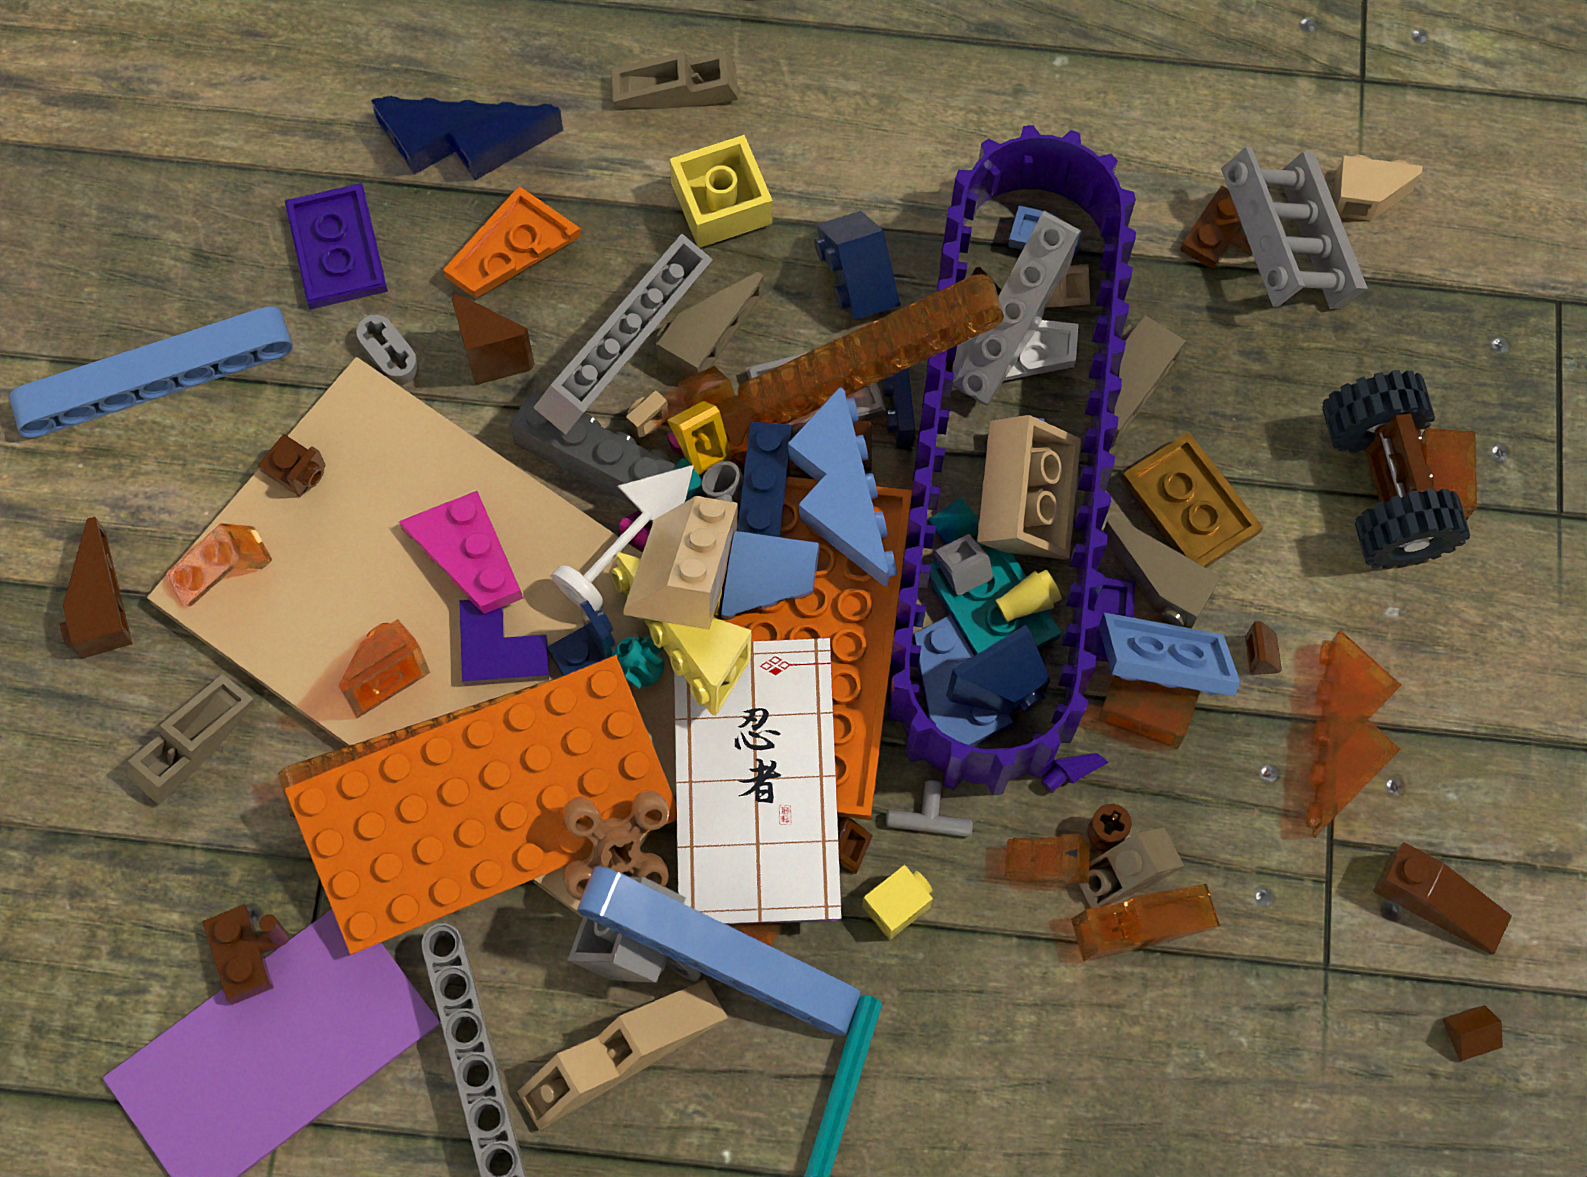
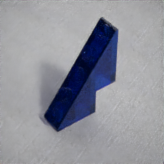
[371,96,563,181]

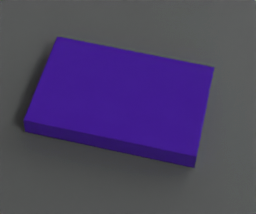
[284,183,388,310]

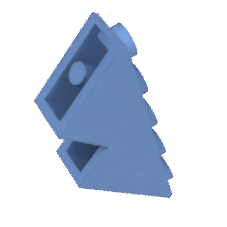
[788,387,897,588]

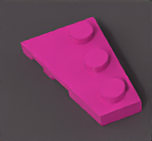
[399,491,523,614]

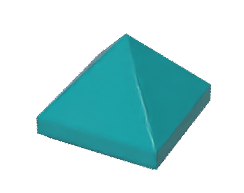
[928,497,979,545]

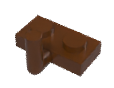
[1180,185,1253,270]
[202,904,289,1005]

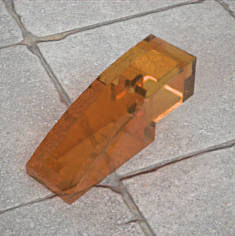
[1071,884,1220,961]

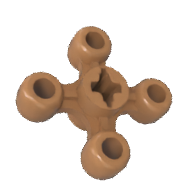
[563,790,669,900]

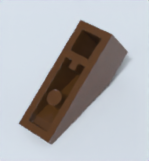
[60,517,133,658]
[1373,842,1512,955]

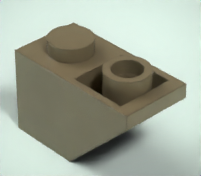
[1073,827,1184,911]

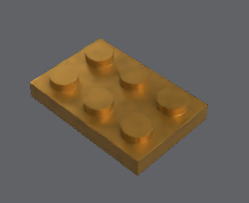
[1121,432,1263,568]

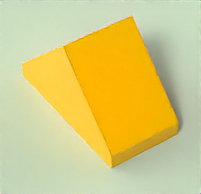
[667,401,732,476]

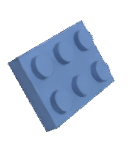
[1099,613,1240,696]

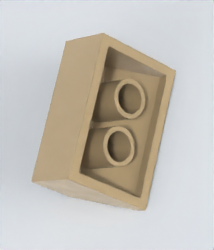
[977,415,1081,559]
[624,496,738,629]

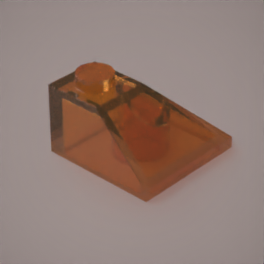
[339,619,430,719]

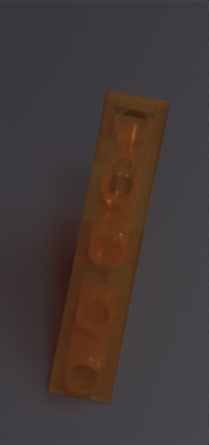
[1306,630,1401,838]

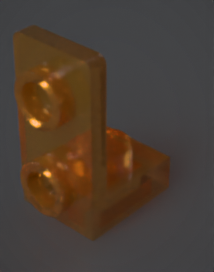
[167,523,272,606]

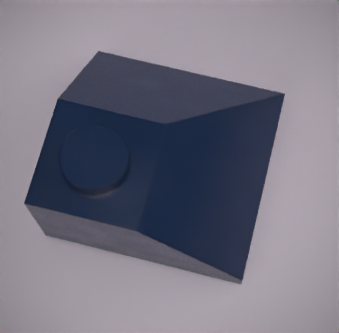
[946,625,1050,715]

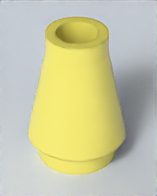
[995,569,1062,623]

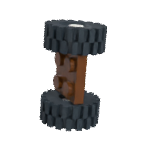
[1322,370,1470,569]

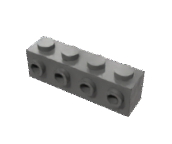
[510,391,675,507]

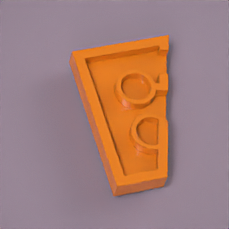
[443,186,582,299]

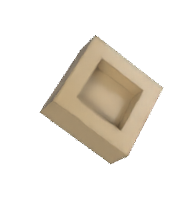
[626,390,669,444]

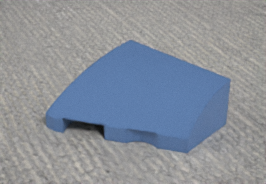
[721,531,819,620]

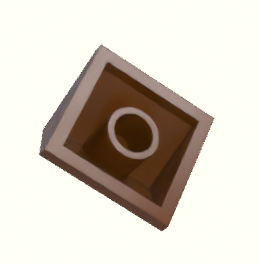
[452,293,535,385]

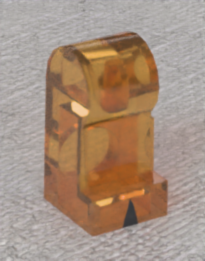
[1005,834,1090,884]

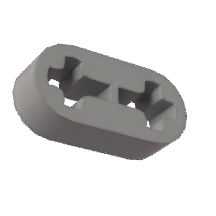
[356,315,419,385]

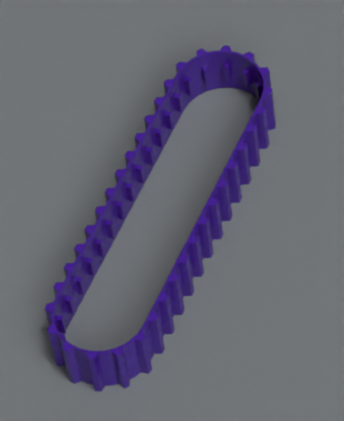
[887,125,1136,795]

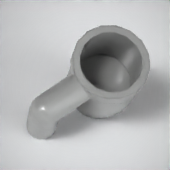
[702,461,744,526]

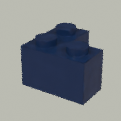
[814,211,900,320]

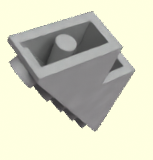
[952,211,1080,406]

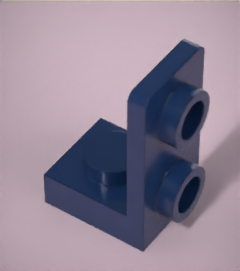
[547,600,616,676]

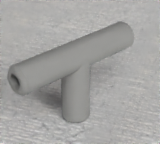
[885,780,973,837]

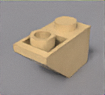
[1333,155,1423,221]

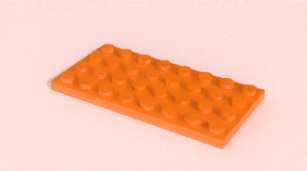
[723,476,912,820]
[285,655,677,955]

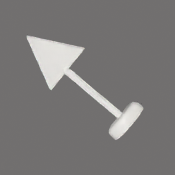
[551,465,694,611]

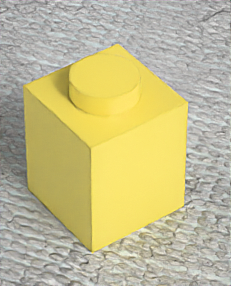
[862,865,933,940]

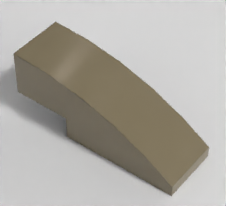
[612,51,738,108]
[127,674,254,805]

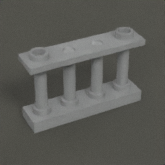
[1221,146,1368,309]

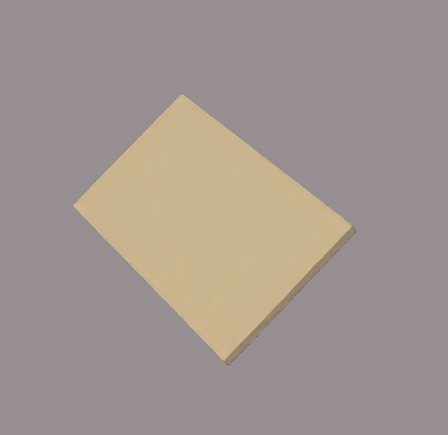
[147,357,723,918]

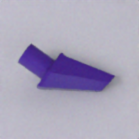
[1041,753,1108,793]

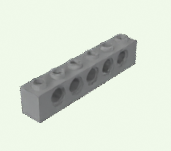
[533,234,713,435]

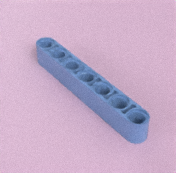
[8,307,293,438]
[577,866,861,1036]

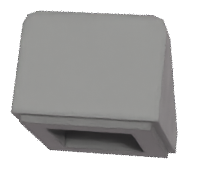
[933,534,993,595]

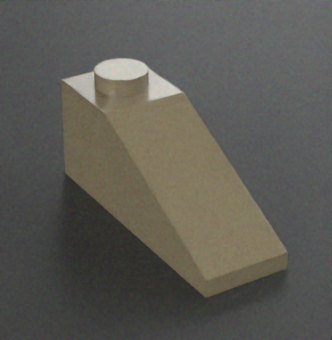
[655,272,764,385]
[1111,315,1186,447]
[1103,515,1221,628]

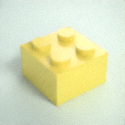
[670,135,773,248]

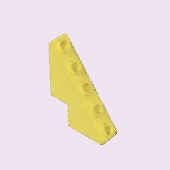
[610,552,752,716]

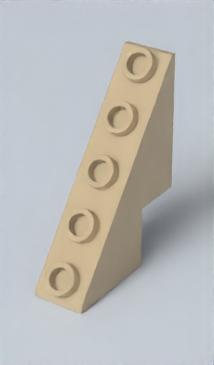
[517,980,728,1131]

